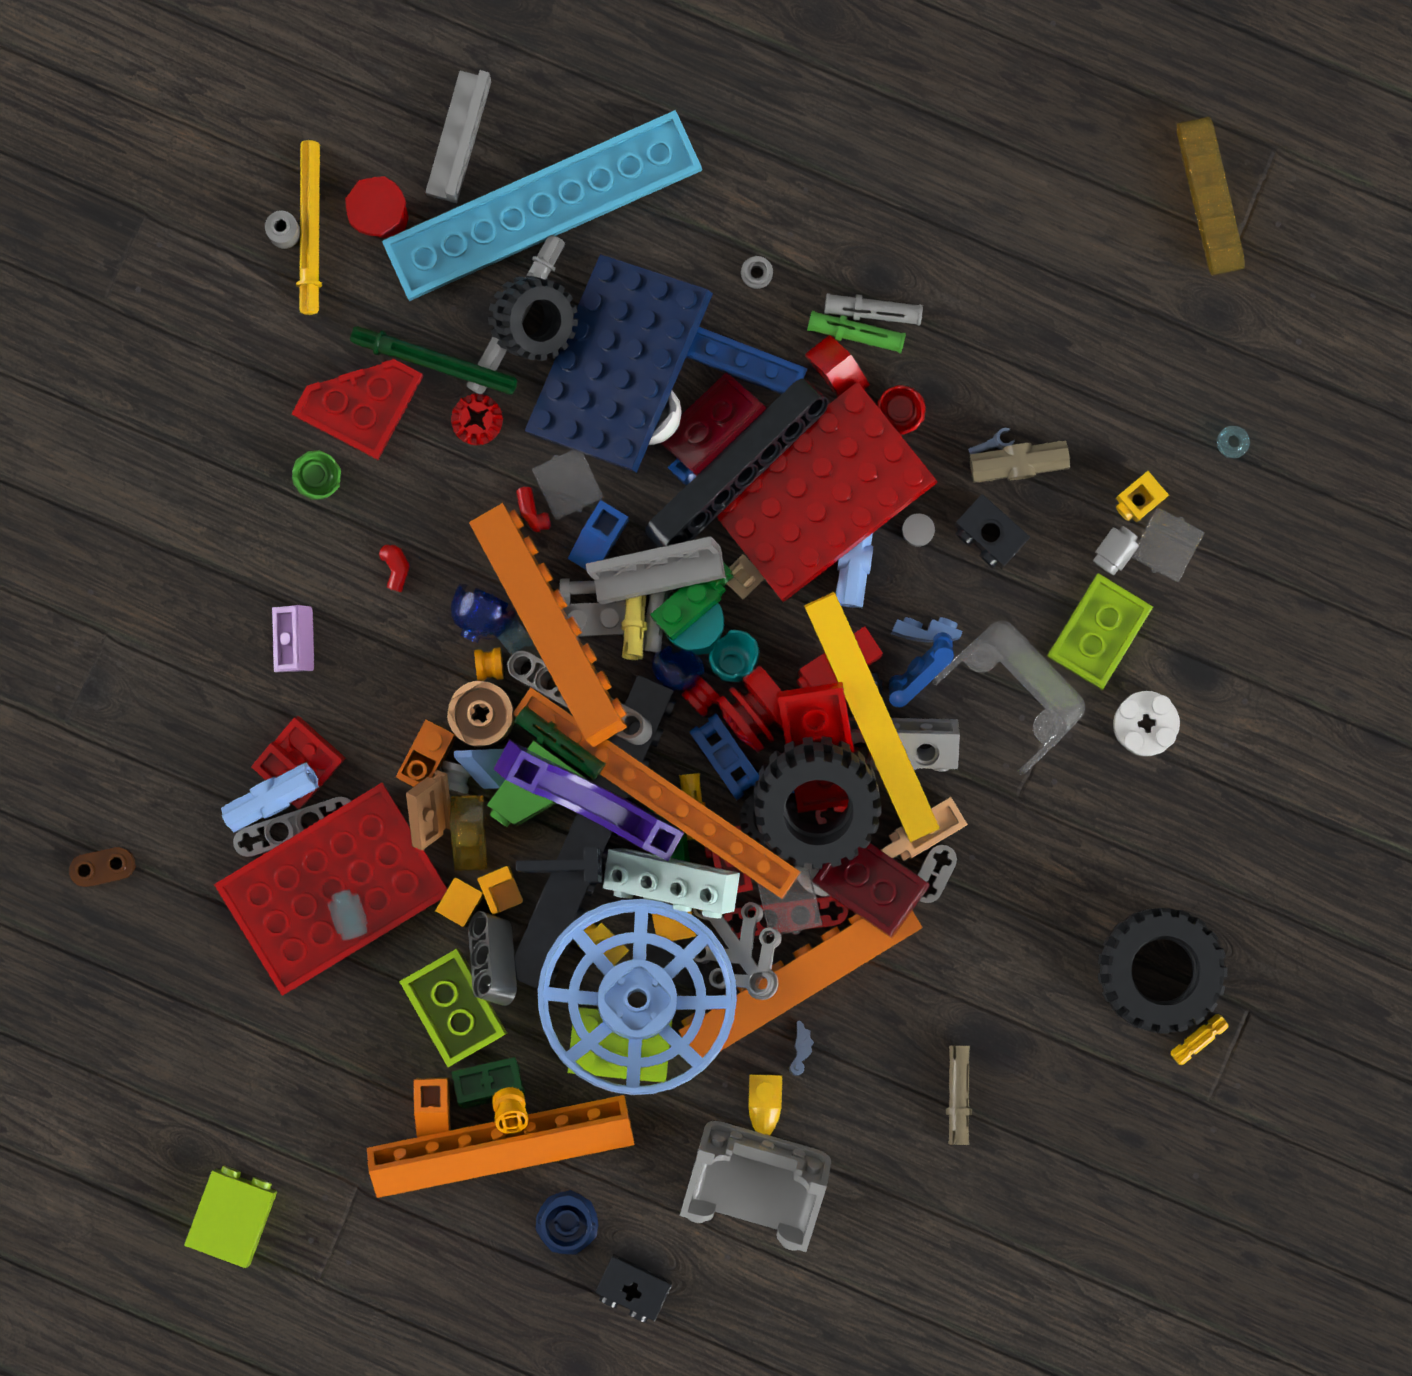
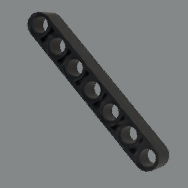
[645,379,829,548]

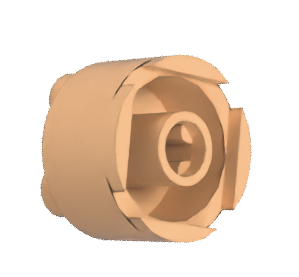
[447,681,515,748]

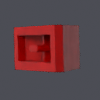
[805,335,870,397]

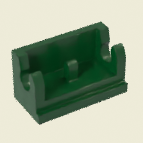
[451,1057,526,1110]

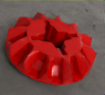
[451,393,503,445]

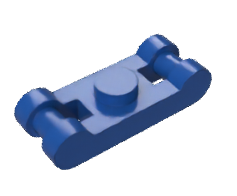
[888,632,954,707]
[689,713,759,801]

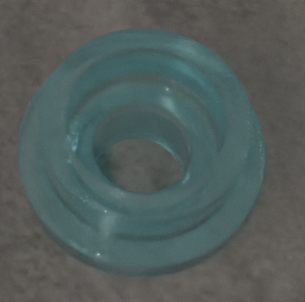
[1217,426,1250,458]

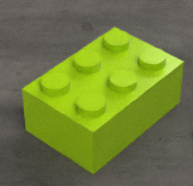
[399,948,508,1067]
[567,1007,672,1082]

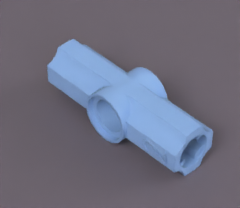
[836,533,873,608]
[221,763,319,833]

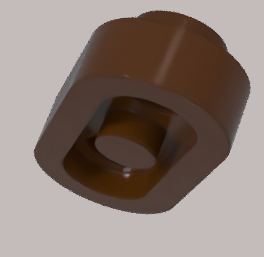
[69,847,135,887]

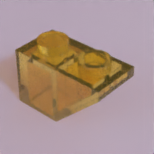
[450,795,487,871]

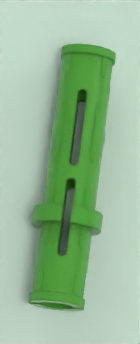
[807,310,906,353]

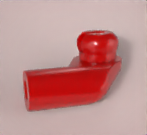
[517,487,551,533]

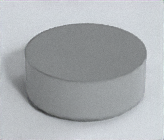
[902,513,935,547]

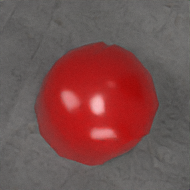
[877,385,926,435]

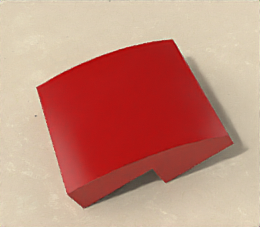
[251,716,346,810]

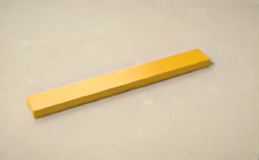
[804,592,940,842]

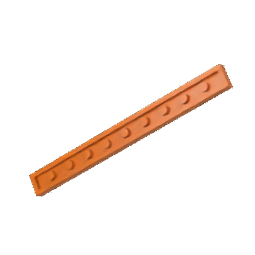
[512,687,801,899]

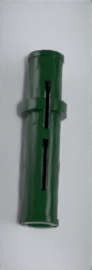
[514,706,606,780]

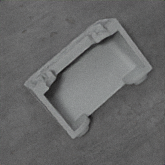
[680,1121,831,1252]

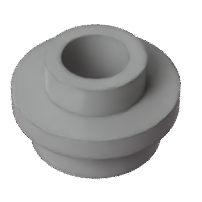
[741,256,773,289]

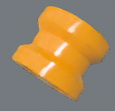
[474,647,504,681]

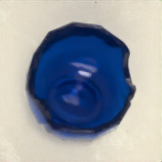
[652,646,705,691]

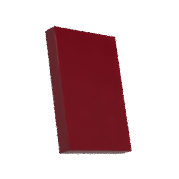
[660,372,766,476]
[811,843,930,939]

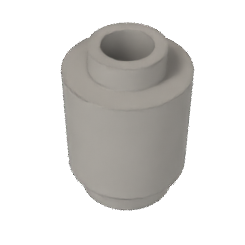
[265,211,300,249]
[1093,526,1139,576]

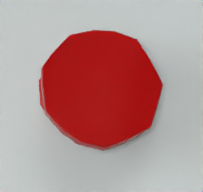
[345,176,409,238]

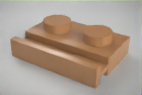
[406,770,453,850]

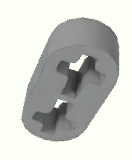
[917,845,957,903]

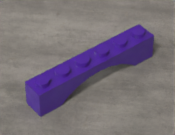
[493,740,684,861]

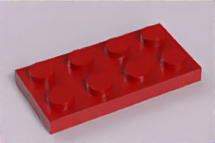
[777,682,854,813]

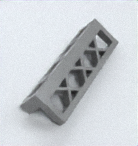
[425,70,491,204]
[586,536,726,605]

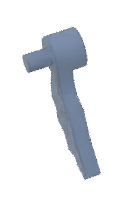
[789,1020,814,1076]

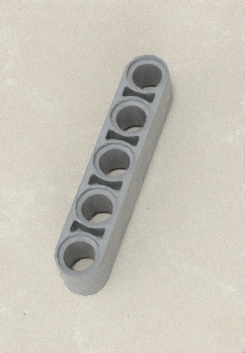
[507,651,652,745]

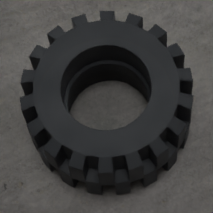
[488,276,578,361]

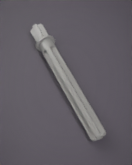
[467,235,565,395]

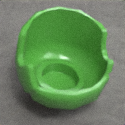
[292,450,341,500]

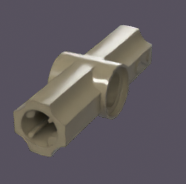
[969,441,1070,483]

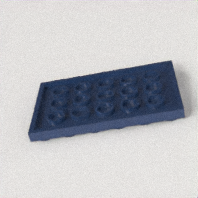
[525,254,713,473]

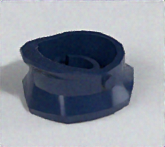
[536,1190,598,1254]

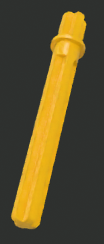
[296,140,322,315]

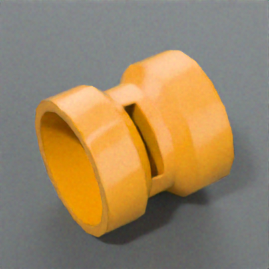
[492,1087,528,1134]

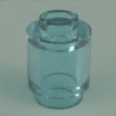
[327,889,368,940]

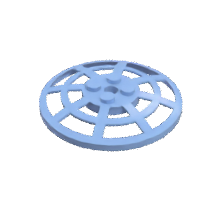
[538,899,737,1095]

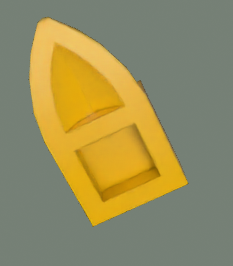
[748,1074,782,1136]

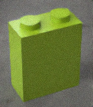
[184,1166,277,1268]

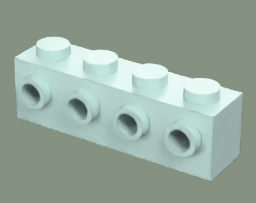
[603,848,740,918]

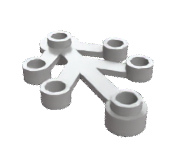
[693,902,781,1000]

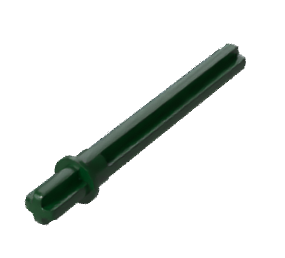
[350,326,517,395]

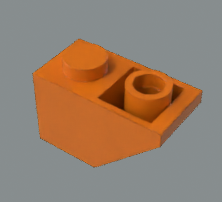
[396,719,457,787]
[414,1077,451,1137]

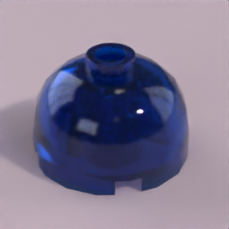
[451,583,517,643]

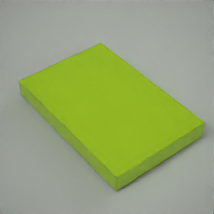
[1047,573,1153,690]

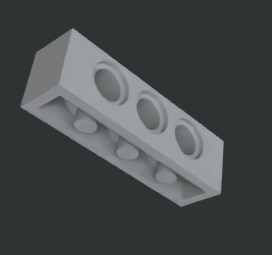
[849,717,960,772]

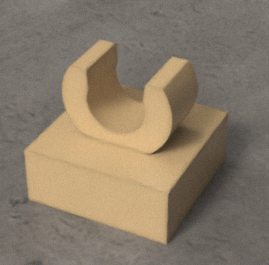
[726,554,764,600]

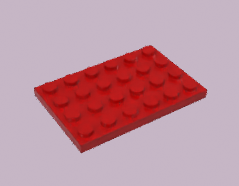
[717,382,938,602]
[214,782,448,996]

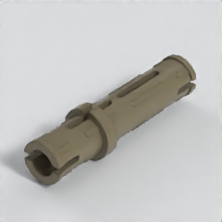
[946,1046,972,1145]

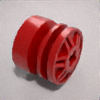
[716,666,783,753]

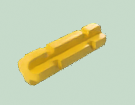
[1171,1014,1228,1065]

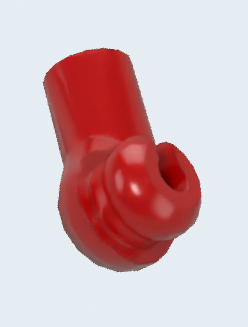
[379,545,410,593]

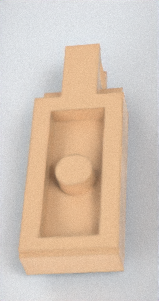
[881,797,968,861]

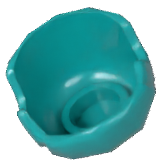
[709,630,760,682]

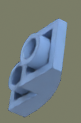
[891,617,963,642]

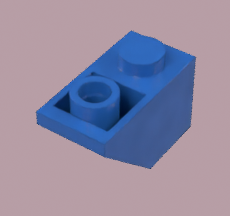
[568,500,629,571]

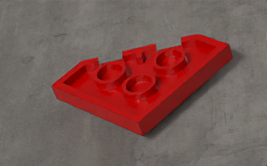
[292,359,423,460]

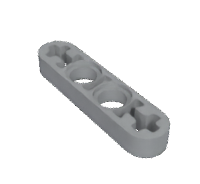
[233,797,351,857]

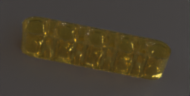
[1177,116,1245,276]

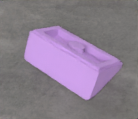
[272,605,314,672]

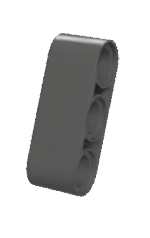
[468,911,517,1006]

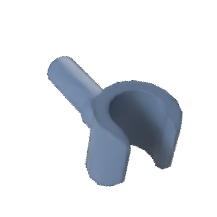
[968,428,1015,454]

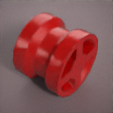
[681,676,720,717]

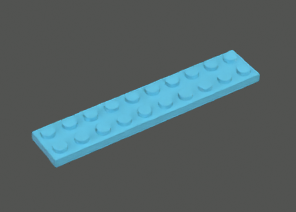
[382,110,702,301]

